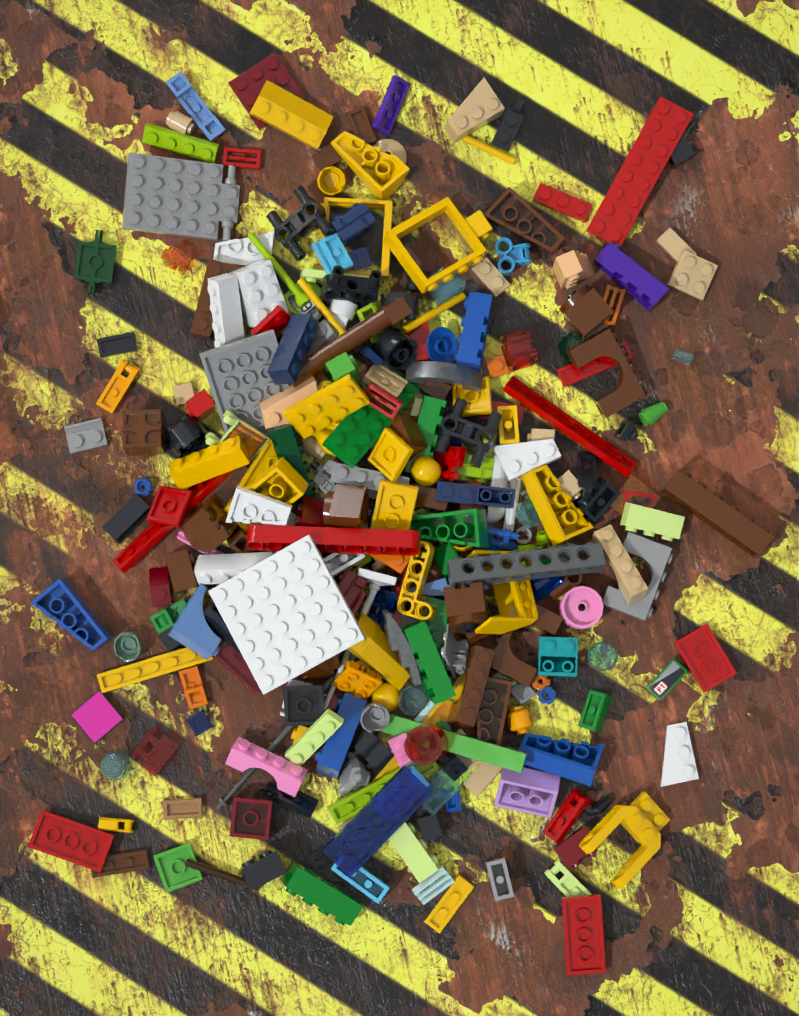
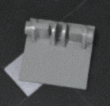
[441,624,470,678]

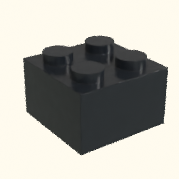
[283,685,325,726]
[239,850,287,891]

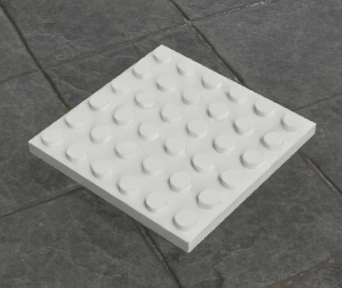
[208,535,366,695]

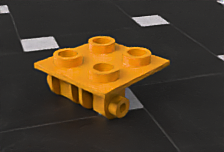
[331,660,383,700]

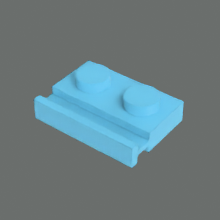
[312,233,354,275]

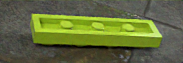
[142,123,219,163]

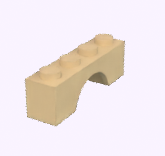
[591,524,648,605]

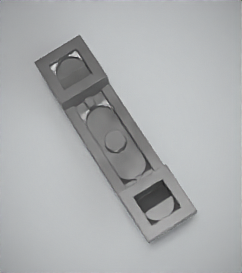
[405,361,483,392]

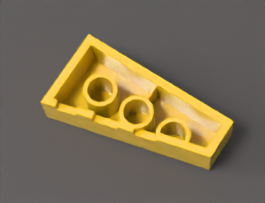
[520,464,594,546]

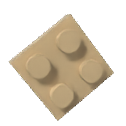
[667,250,718,300]

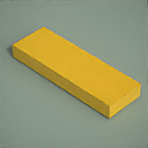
[424,875,475,934]

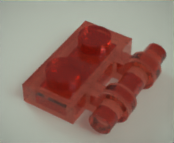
[130,726,179,777]

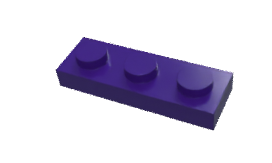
[372,75,410,136]

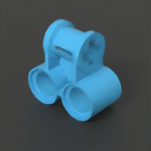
[495,237,533,276]

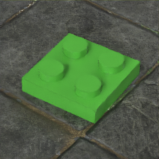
[153,842,203,893]

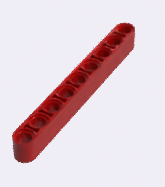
[246,525,421,556]

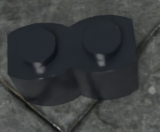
[351,730,394,772]

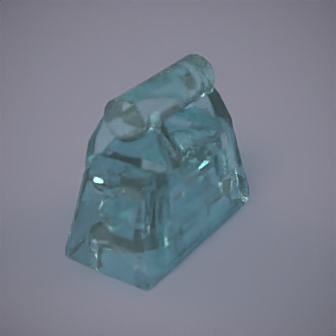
[427,266,466,307]

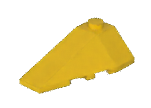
[330,131,410,200]
[347,613,410,691]

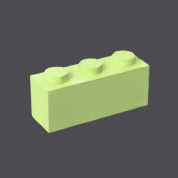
[620,502,685,541]
[387,822,439,883]

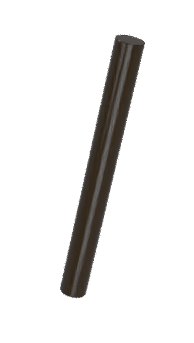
[185,859,260,891]

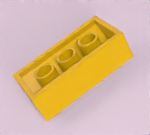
[249,80,334,150]

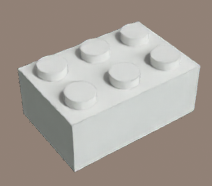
[229,260,289,327]

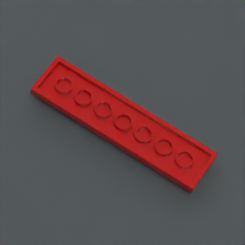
[586,96,694,248]

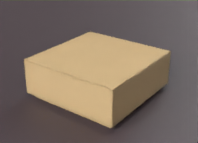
[173,382,195,406]

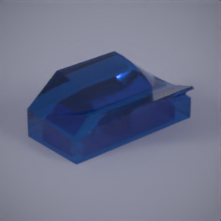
[530,576,564,603]

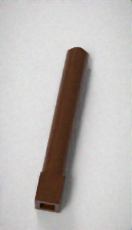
[288,296,412,388]

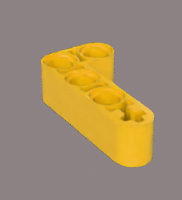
[397,541,437,620]

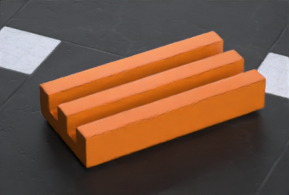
[603,284,626,327]

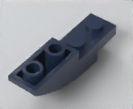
[435,481,515,509]

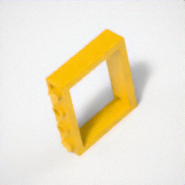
[317,197,393,279]
[383,197,487,294]

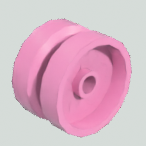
[559,586,603,630]

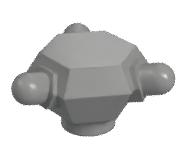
[338,752,370,795]

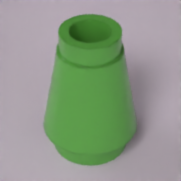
[638,402,668,426]

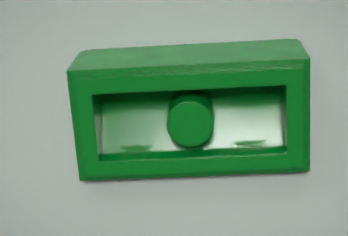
[436,542,468,585]
[578,689,612,733]

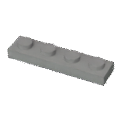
[330,462,410,492]

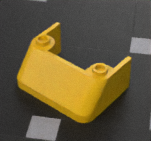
[466,550,538,634]

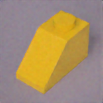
[497,405,519,445]

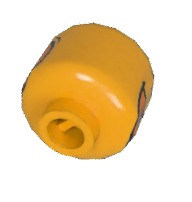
[506,705,533,735]

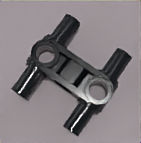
[266,186,334,261]
[320,266,382,309]
[434,397,502,468]

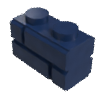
[332,202,376,245]

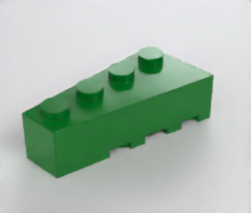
[404,395,446,475]
[401,620,456,704]

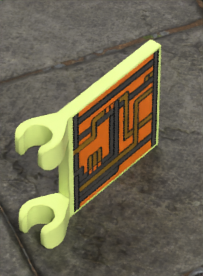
[205,410,269,465]

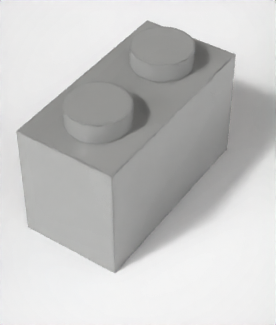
[485,857,514,901]

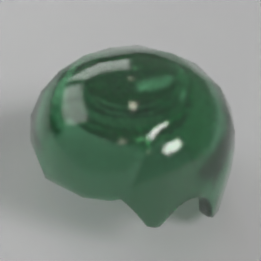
[557,333,584,361]

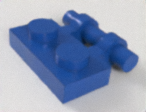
[476,525,519,551]

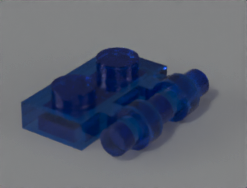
[360,588,400,626]

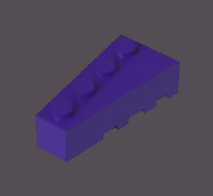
[593,242,669,312]

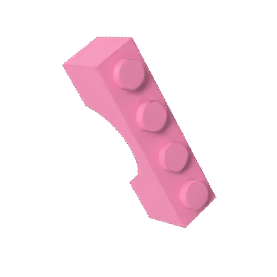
[225,736,308,797]

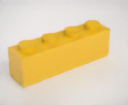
[169,436,250,489]

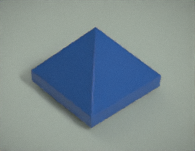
[444,791,462,812]

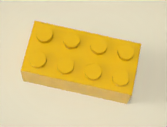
[224,457,309,533]

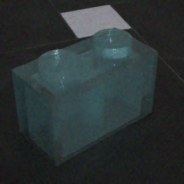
[415,770,460,816]

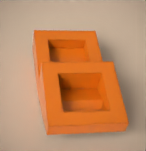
[178,665,208,709]

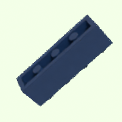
[267,313,319,385]

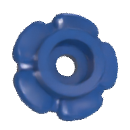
[134,478,153,497]
[537,686,556,704]

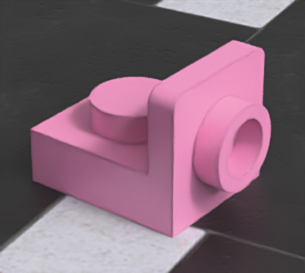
[388,733,418,768]

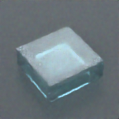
[672,349,694,365]

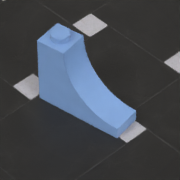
[168,584,221,660]

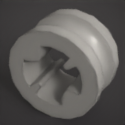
[516,527,532,545]

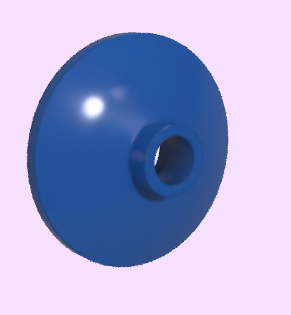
[426,327,458,363]

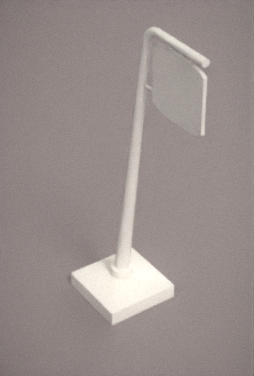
[280,568,397,716]

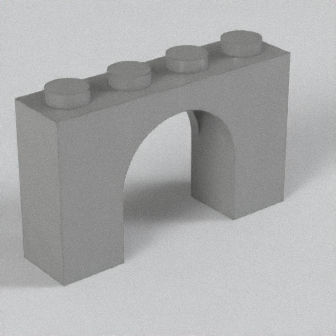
[602,532,673,621]

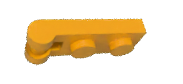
[96,359,140,414]

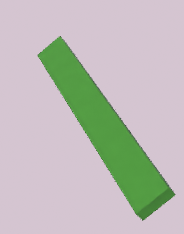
[381,713,527,773]

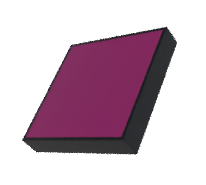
[70,690,124,744]

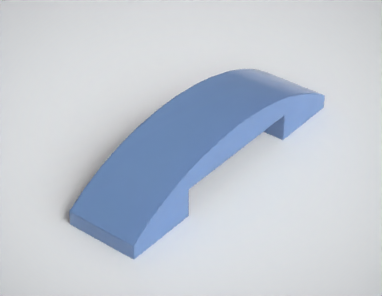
[166,71,226,142]

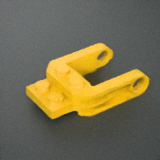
[579,791,670,889]

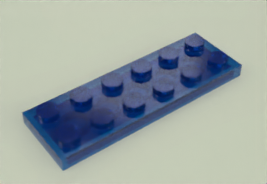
[322,765,432,877]

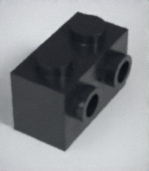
[575,477,621,522]

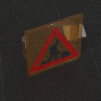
[610,474,661,515]

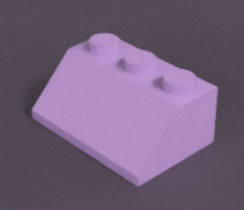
[494,768,560,818]

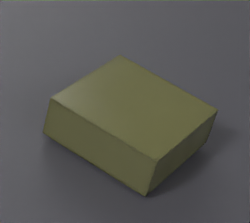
[410,391,423,417]

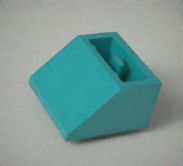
[537,636,578,677]

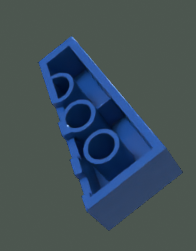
[455,291,493,373]

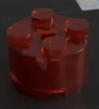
[500,329,538,372]
[404,724,448,765]

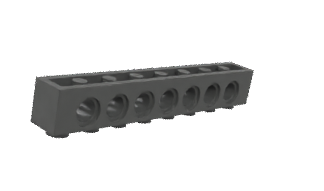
[447,542,606,588]

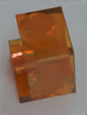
[161,245,192,275]

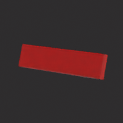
[556,341,634,388]

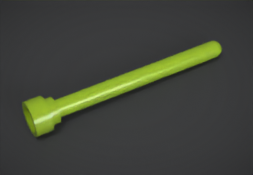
[248,233,311,308]

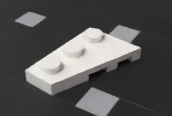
[213,231,274,267]
[493,439,561,482]
[225,486,292,525]
[660,722,699,787]

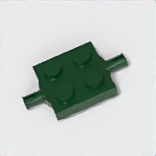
[74,230,117,295]

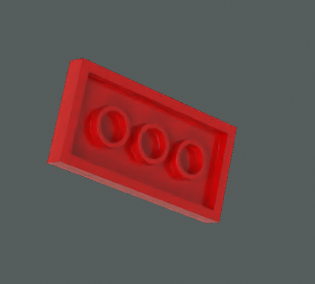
[28,810,115,873]
[561,894,606,976]

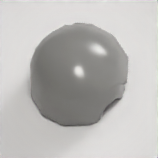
[360,702,390,733]

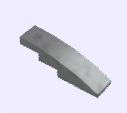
[383,609,422,685]

